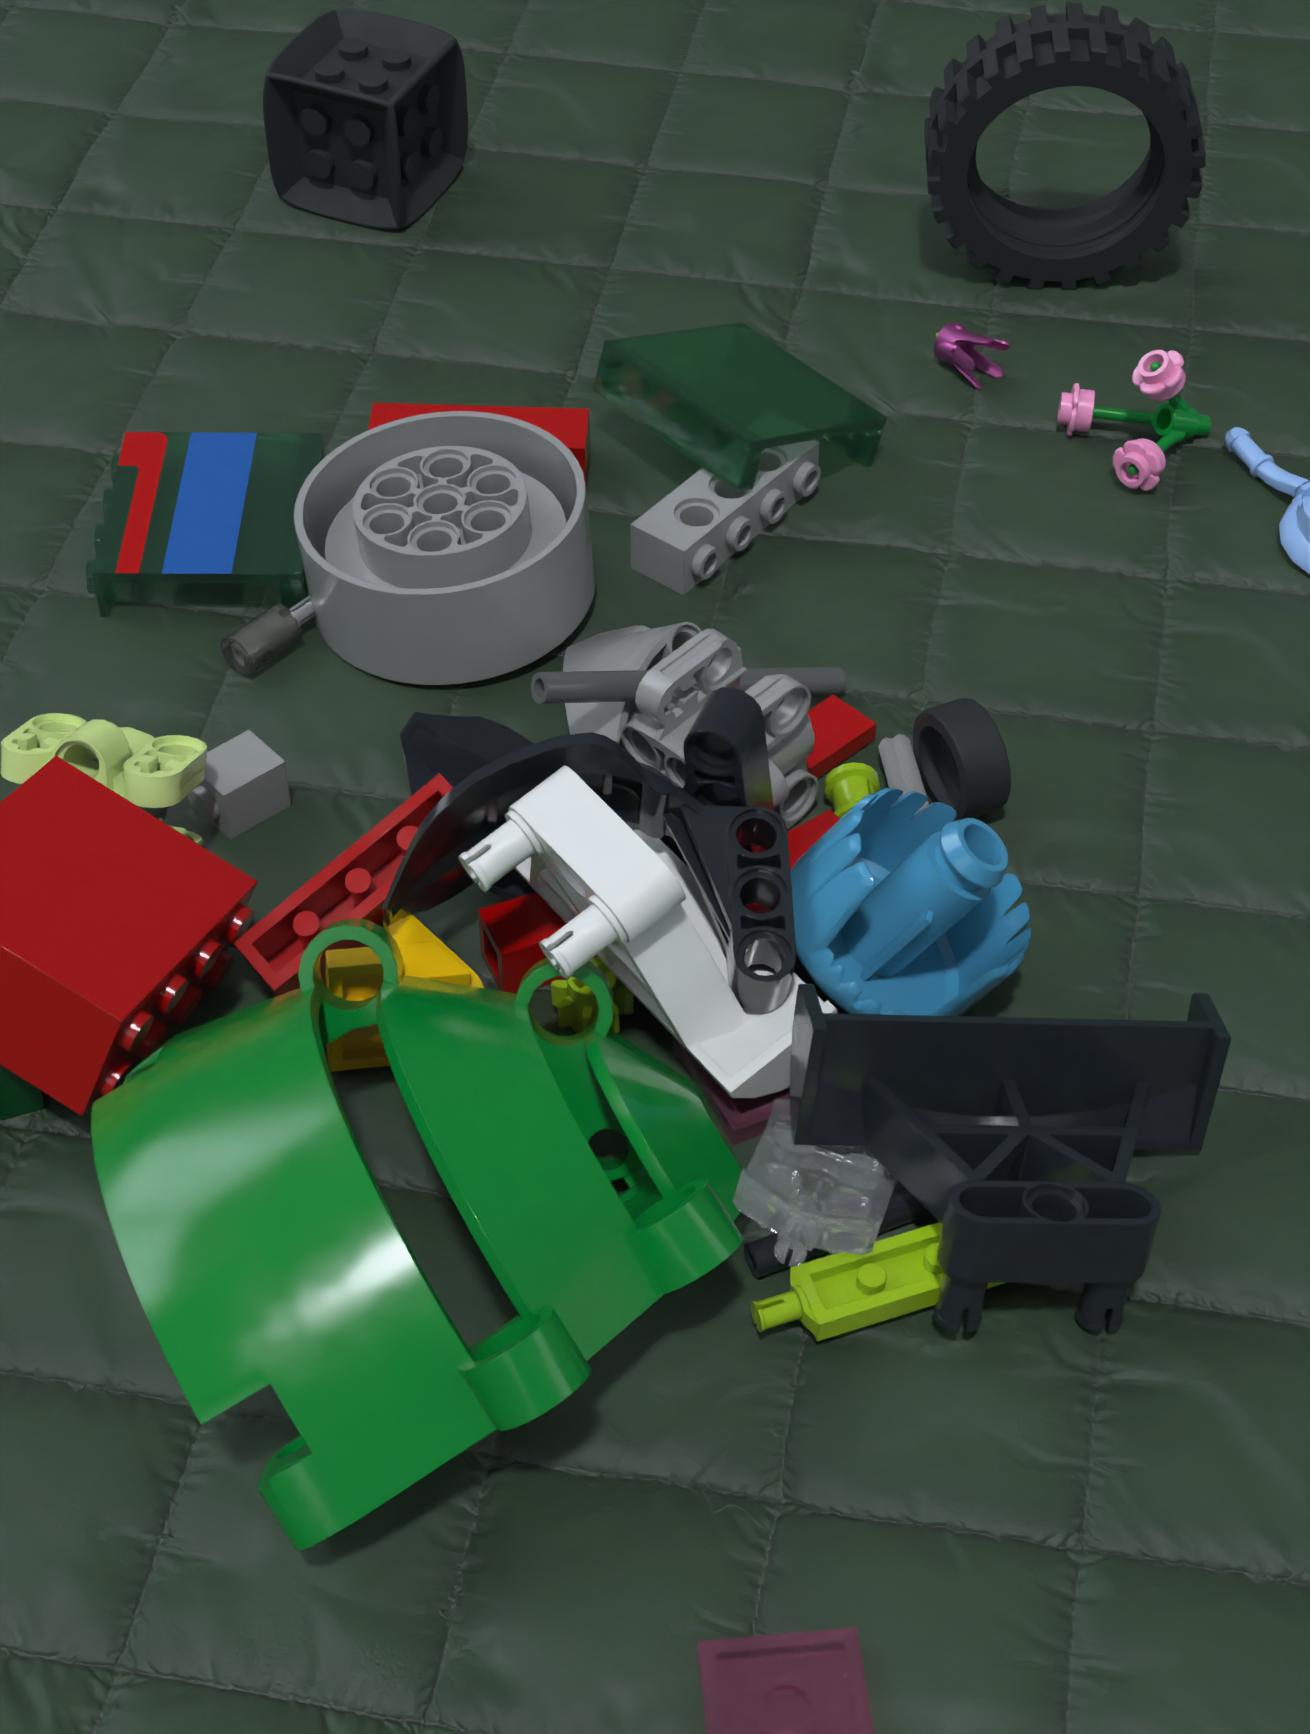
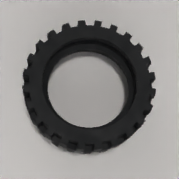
[924,2,1206,290]

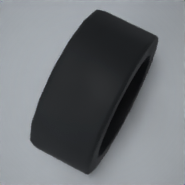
[912,698,1011,821]

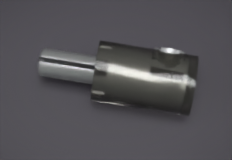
[221,596,315,677]

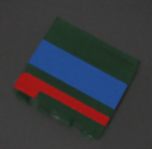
[86,432,325,617]

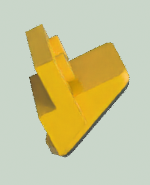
[325,914,489,1072]

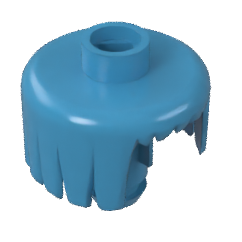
[790,788,1031,1016]

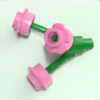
[1057,350,1212,491]

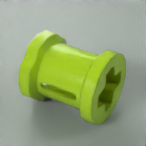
[824,762,880,819]

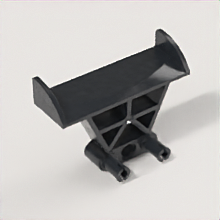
[790,984,1232,1333]

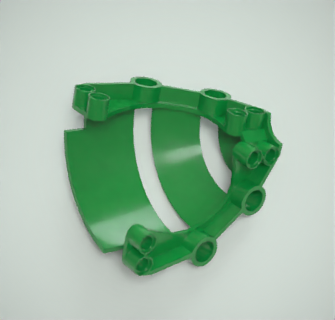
[91,918,756,1551]

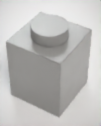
[188,730,291,840]

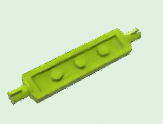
[750,1222,1004,1342]

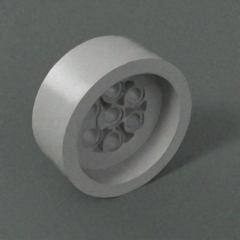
[294,411,595,685]

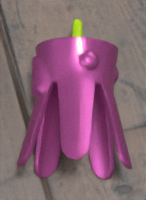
[934,321,1011,391]

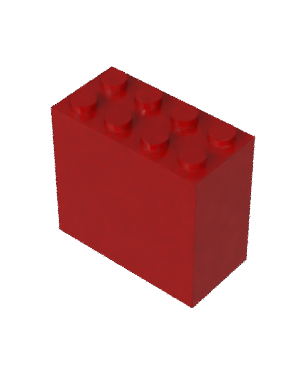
[0,756,258,1116]

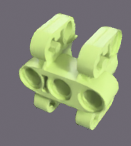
[1,713,207,847]

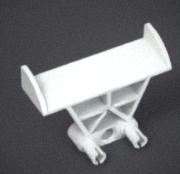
[458,765,838,1098]

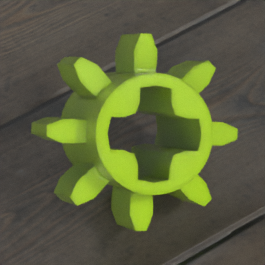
[551,956,634,1034]

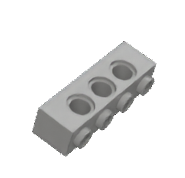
[630,417,821,596]

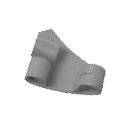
[563,622,702,751]

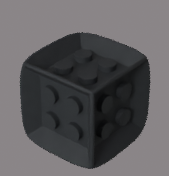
[263,9,468,230]

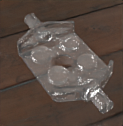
[732,1099,897,1267]

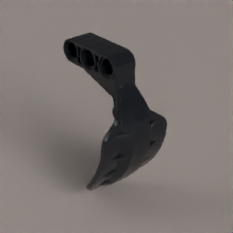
[400,687,774,900]
[382,732,796,1013]

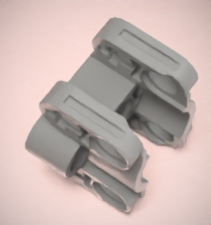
[621,629,819,829]

